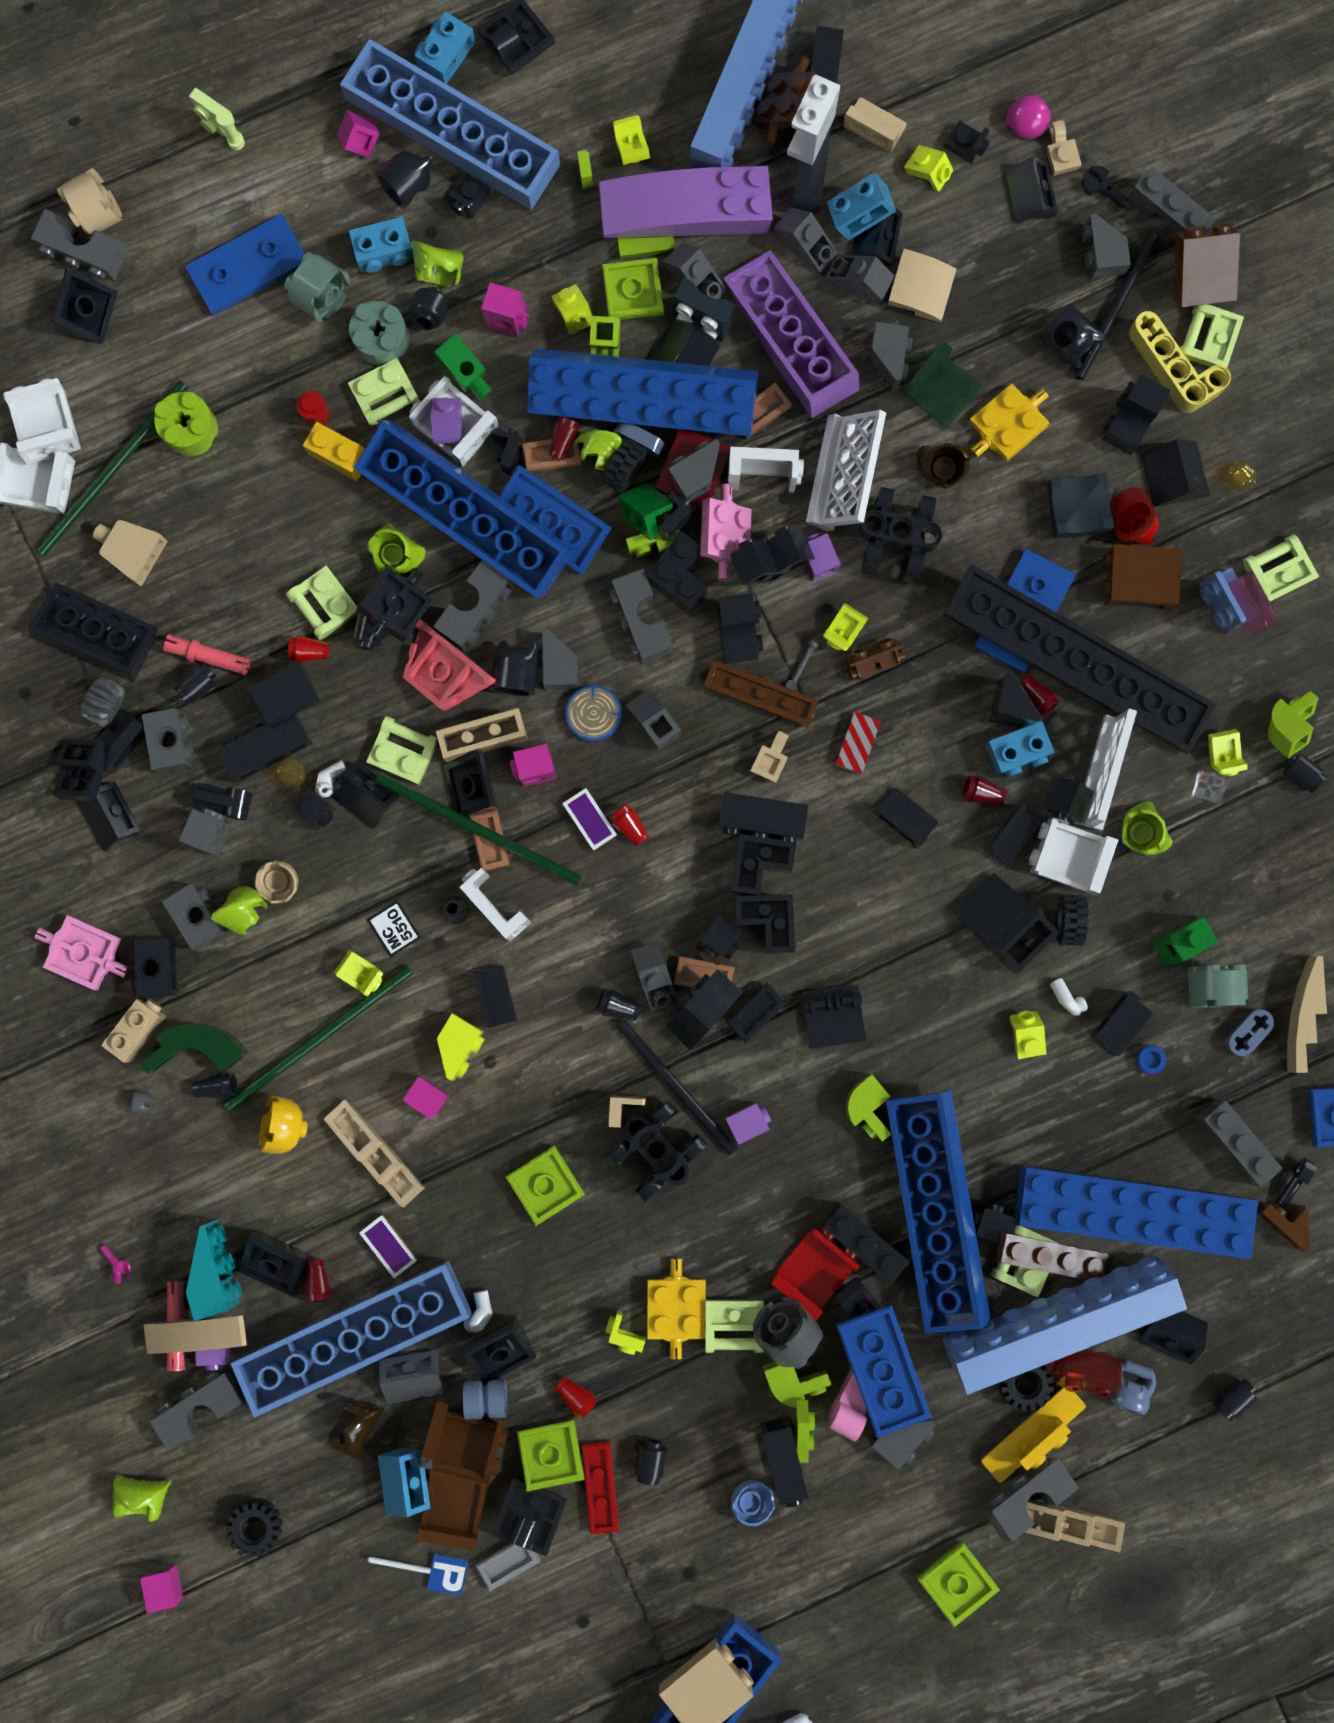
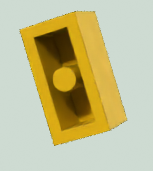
[303,422,366,481]

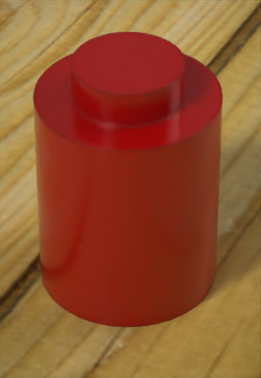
[297,391,330,428]

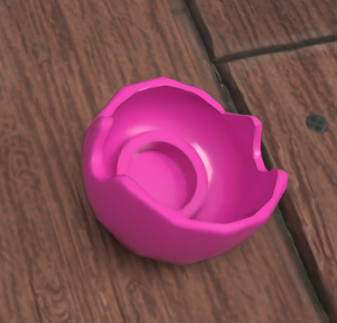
[1006,95,1051,140]

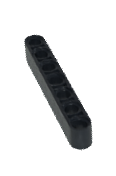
[793,26,844,213]

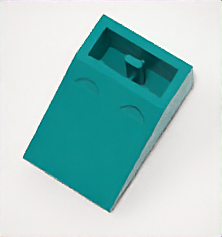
[186,1219,242,1321]

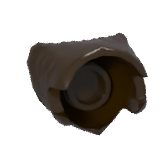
[916,443,970,489]
[328,1399,385,1459]

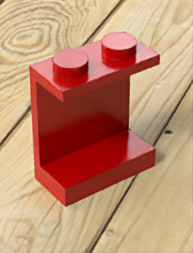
[769,1226,860,1320]

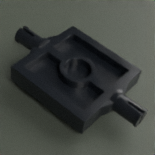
[356,567,433,643]

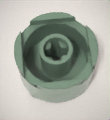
[284,252,350,322]
[349,301,409,367]
[1187,965,1249,1008]

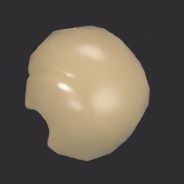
[255,860,299,904]

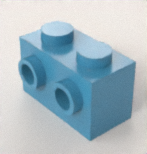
[415,11,475,84]
[827,172,896,241]
[349,217,414,273]
[985,721,1055,778]
[378,1448,431,1517]

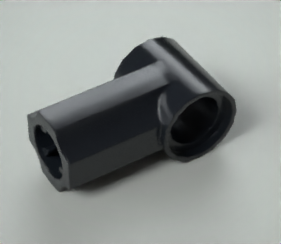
[192,783,253,821]

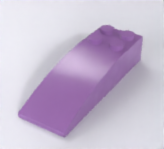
[599,166,773,238]
[723,250,859,418]

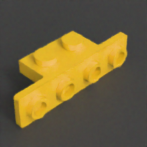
[981,1384,1086,1483]

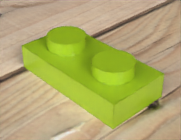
[795,1400,815,1463]

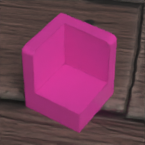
[337,110,380,158]
[403,1076,450,1120]
[141,1564,183,1613]

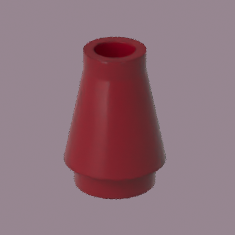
[548,416,580,461]
[1020,675,1059,717]
[962,775,1007,806]
[303,1259,332,1303]

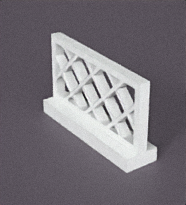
[806,410,886,531]
[1073,709,1137,831]

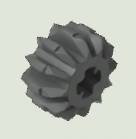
[80,677,125,727]

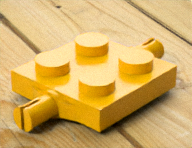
[969,384,1050,462]
[647,1258,706,1360]

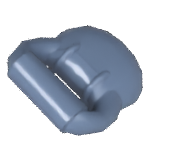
[1110,1360,1156,1415]

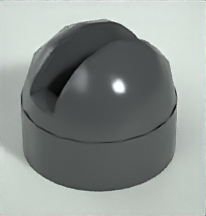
[131,1091,154,1115]

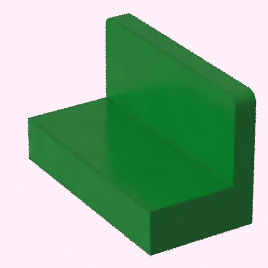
[618,483,673,541]

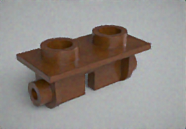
[844,638,905,680]

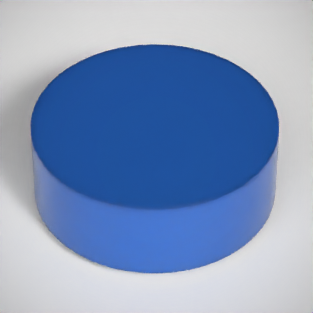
[1135,1045,1166,1074]

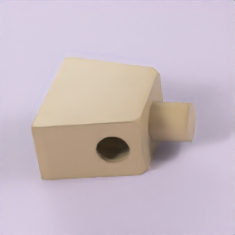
[93,520,168,586]

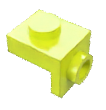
[613,115,650,165]
[904,145,953,191]
[551,284,592,335]
[823,603,869,651]
[1208,729,1248,776]
[334,950,383,996]
[1010,1011,1046,1059]
[605,1310,646,1355]

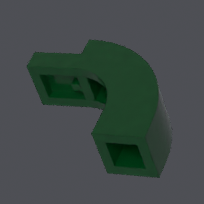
[140,1024,249,1074]

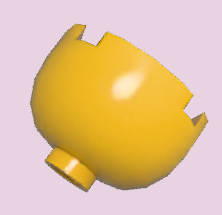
[259,1095,308,1154]

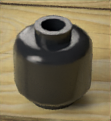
[409,286,449,330]

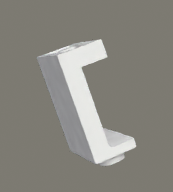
[787,75,840,165]
[409,376,499,467]
[3,378,81,464]
[0,442,75,514]
[728,447,804,493]
[1029,817,1118,895]
[460,868,532,941]

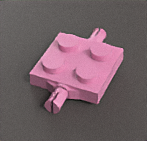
[700,484,752,581]
[35,915,129,991]

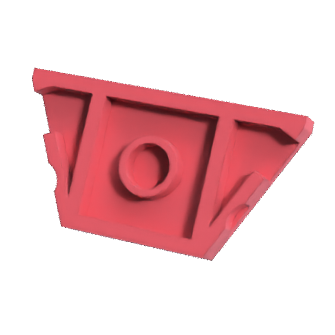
[403,619,496,711]

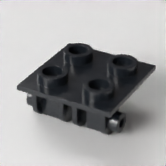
[801,984,866,1049]

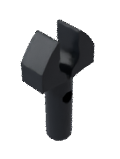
[1081,166,1129,208]
[1276,1157,1317,1208]

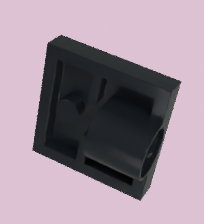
[478,0,555,75]
[492,1478,567,1557]

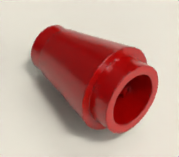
[288,635,329,662]
[609,803,649,847]
[554,1376,598,1420]

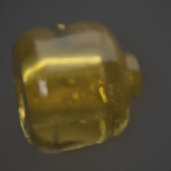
[1224,459,1257,492]
[276,758,306,787]

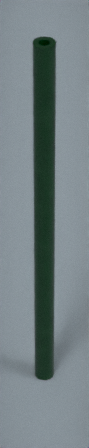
[36,380,189,557]
[375,773,582,886]
[223,965,413,1112]

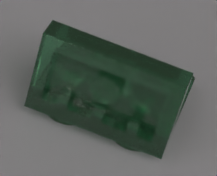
[904,342,982,428]

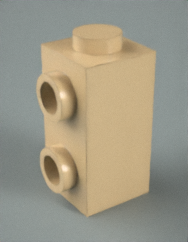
[101,998,166,1063]

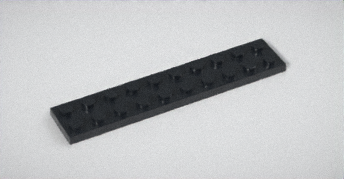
[943,564,1216,754]

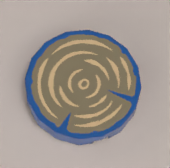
[566,686,622,742]

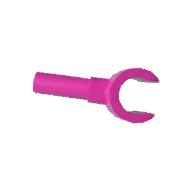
[100,1245,130,1284]

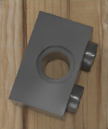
[142,708,194,773]
[179,807,232,857]
[162,883,227,951]

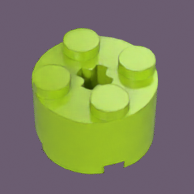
[154,392,218,457]

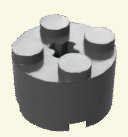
[753,1297,823,1369]

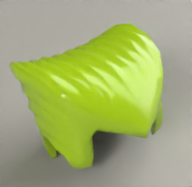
[411,240,464,287]
[574,429,622,471]
[367,523,426,574]
[1122,801,1173,856]
[210,886,267,936]
[112,1475,171,1522]

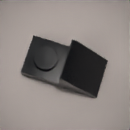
[835,1277,881,1317]

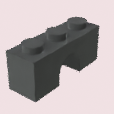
[1128,166,1217,240]
[31,209,128,281]
[433,560,513,651]
[609,569,674,664]
[1195,1099,1283,1187]
[150,1368,246,1452]
[982,1457,1079,1542]

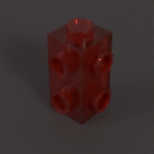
[1052,1350,1122,1398]

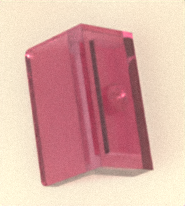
[1228,571,1278,636]

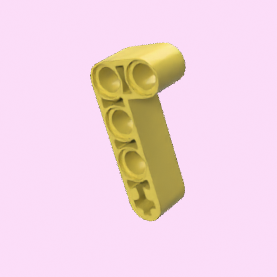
[1129,311,1231,413]

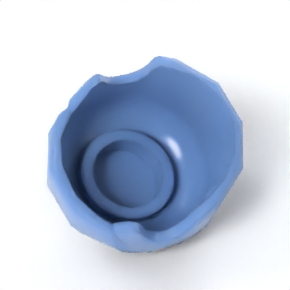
[731,1480,775,1526]

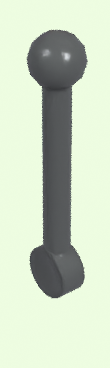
[786,638,819,691]

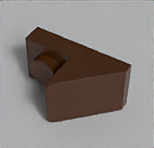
[1257,1202,1310,1253]

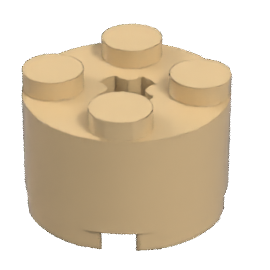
[57,168,122,237]

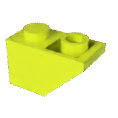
[437,1014,485,1081]

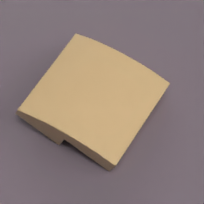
[888,249,956,322]

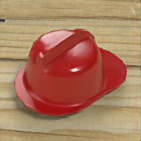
[1110,487,1159,545]

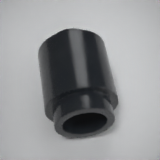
[353,613,383,651]
[174,663,216,705]
[1282,753,1327,794]
[1213,1378,1258,1422]
[635,1438,667,1486]

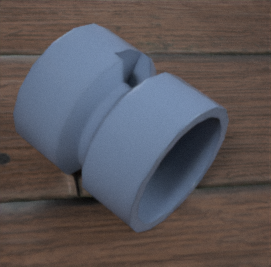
[463,1379,507,1420]

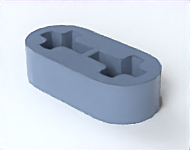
[613,422,666,458]
[1225,1009,1274,1056]

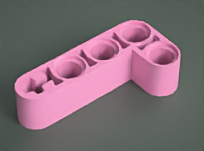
[826,1333,904,1442]

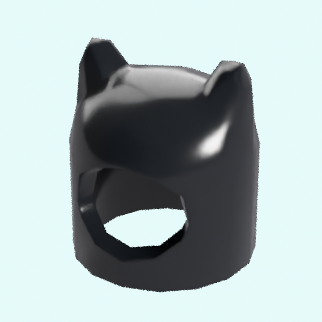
[375,151,433,209]
[1039,303,1105,369]
[489,640,539,697]

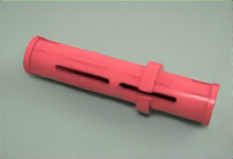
[163,634,251,676]
[166,1281,186,1371]

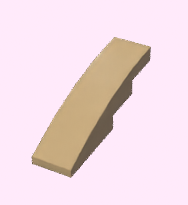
[1287,956,1327,1073]
[324,1100,425,1208]
[144,1315,247,1354]
[1026,1499,1126,1553]

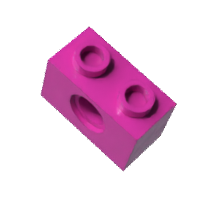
[481,282,529,338]
[510,744,557,787]

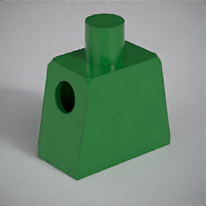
[434,333,492,401]
[1152,916,1218,967]

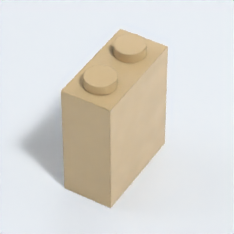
[659,1639,754,1723]

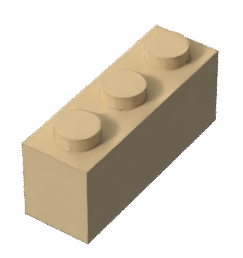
[436,708,528,763]

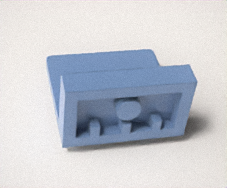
[1199,568,1259,634]

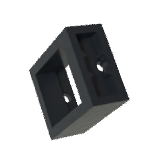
[760,1416,808,1507]

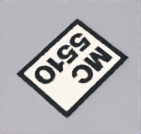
[367,900,421,958]

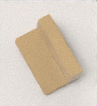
[843,98,907,153]
[609,1095,646,1127]

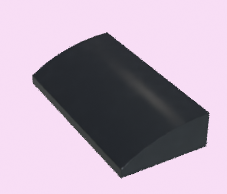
[28,582,158,682]

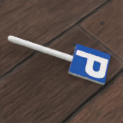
[367,1553,468,1596]

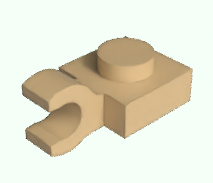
[1046,120,1082,176]
[750,731,789,783]

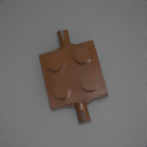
[752,56,817,146]

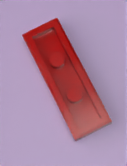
[581,1441,619,1534]

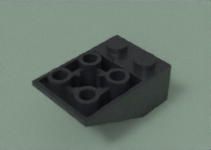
[953,873,1060,974]

